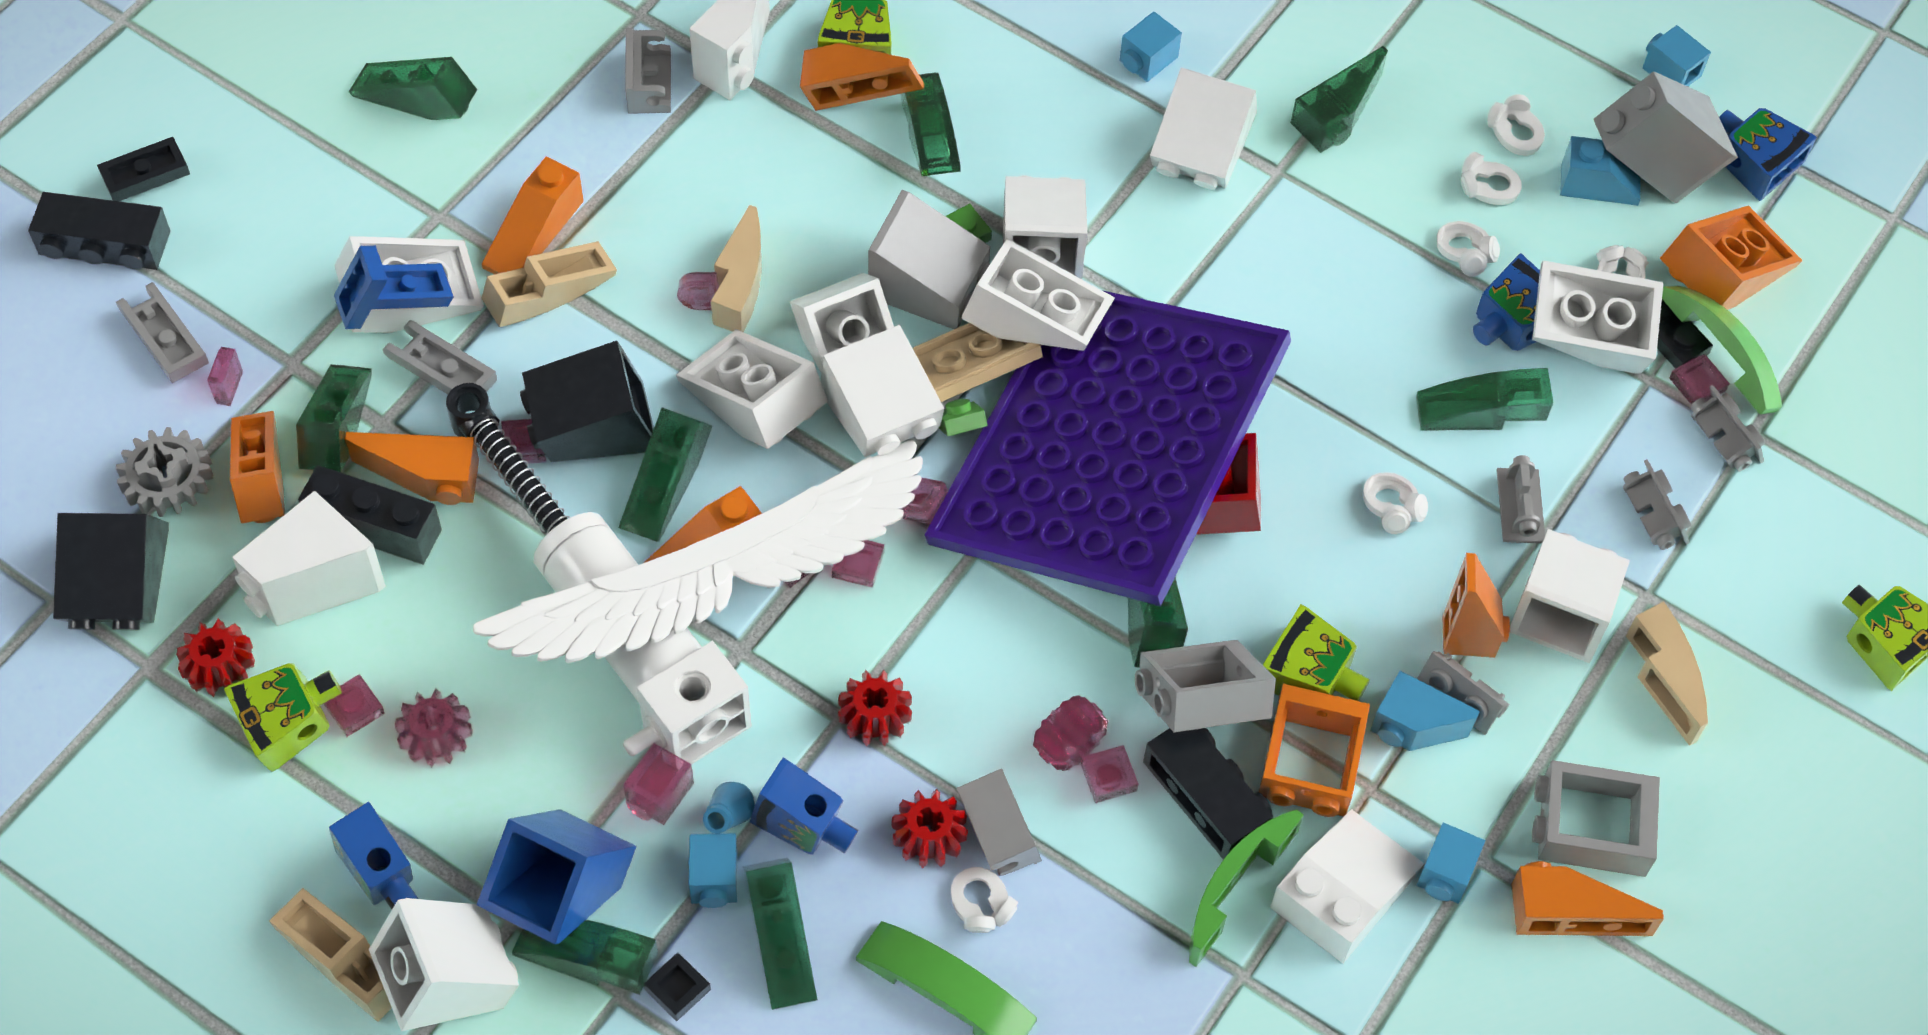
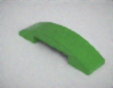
[1662,285,1782,415]
[1189,809,1304,967]
[856,921,1037,1035]

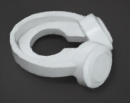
[1487,94,1545,156]
[1460,152,1522,205]
[1437,221,1500,277]
[1596,245,1649,279]
[1363,472,1428,534]
[951,867,1018,933]

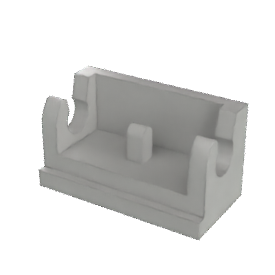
[625,28,671,114]
[956,768,1042,876]

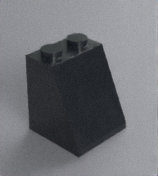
[520,340,659,462]
[53,513,169,631]

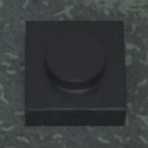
[643,952,711,1022]

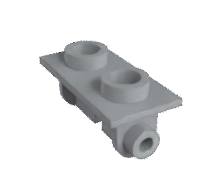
[1690,385,1765,472]
[1496,455,1545,543]
[1623,459,1692,550]
[1417,651,1510,735]

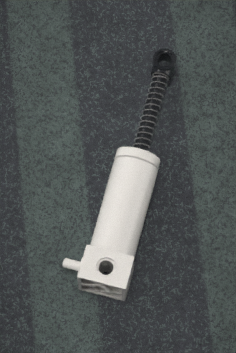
[446,383,752,773]

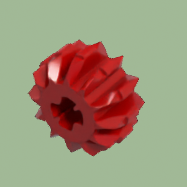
[176,618,255,697]
[838,669,912,747]
[891,789,968,869]

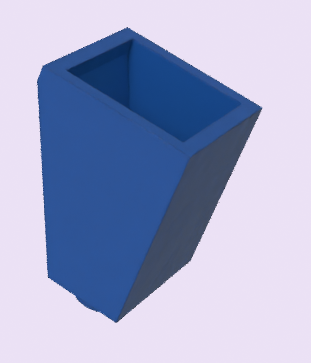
[477,809,637,944]

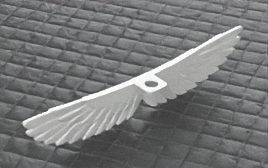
[473,440,923,663]

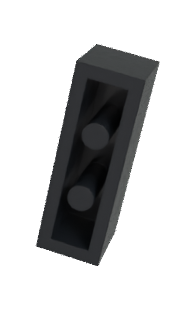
[28,192,171,270]
[298,465,442,565]
[1143,728,1273,860]

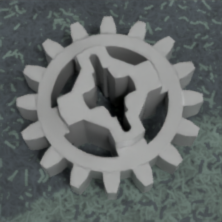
[116,427,214,517]

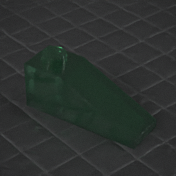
[1290,46,1388,153]
[349,56,478,120]
[296,364,372,472]
[618,407,713,542]
[1128,577,1188,668]
[742,857,818,1010]

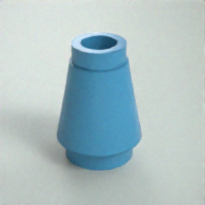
[703,782,755,834]

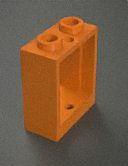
[1259,684,1370,817]

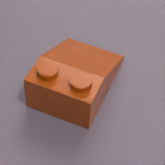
[1660,205,1803,310]

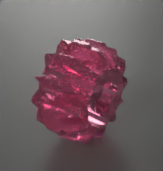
[395,688,473,768]
[1033,695,1109,771]

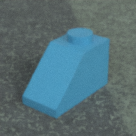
[1560,136,1641,206]
[1370,671,1480,751]

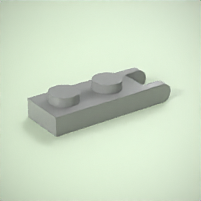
[116,282,209,383]
[382,320,497,394]

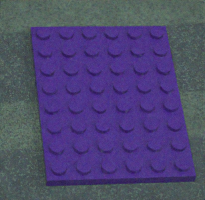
[924,290,1291,606]

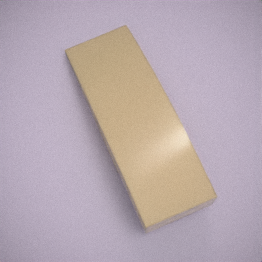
[711,205,762,332]
[481,241,617,328]
[1626,601,1708,746]
[269,888,392,1022]

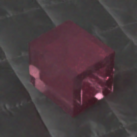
[623,743,694,825]

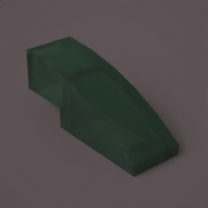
[901,72,961,176]
[1416,368,1554,431]
[512,920,658,995]

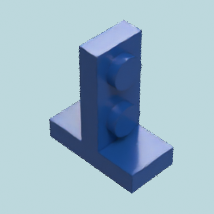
[334,245,454,329]

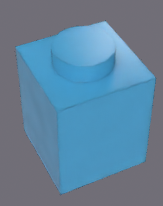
[1119,11,1182,82]
[1642,25,1711,87]
[1416,822,1486,904]
[689,833,738,908]

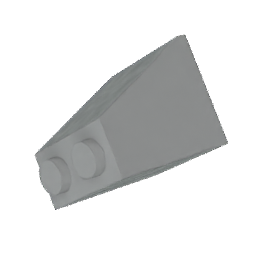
[1593,71,1738,203]
[868,190,991,329]

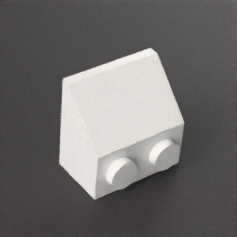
[790,273,894,372]

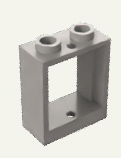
[1135,640,1276,732]
[1532,760,1660,877]

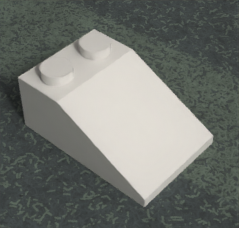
[689,0,770,100]
[334,236,484,333]
[961,239,1115,351]
[1532,260,1663,374]
[676,329,828,449]
[1270,809,1425,964]

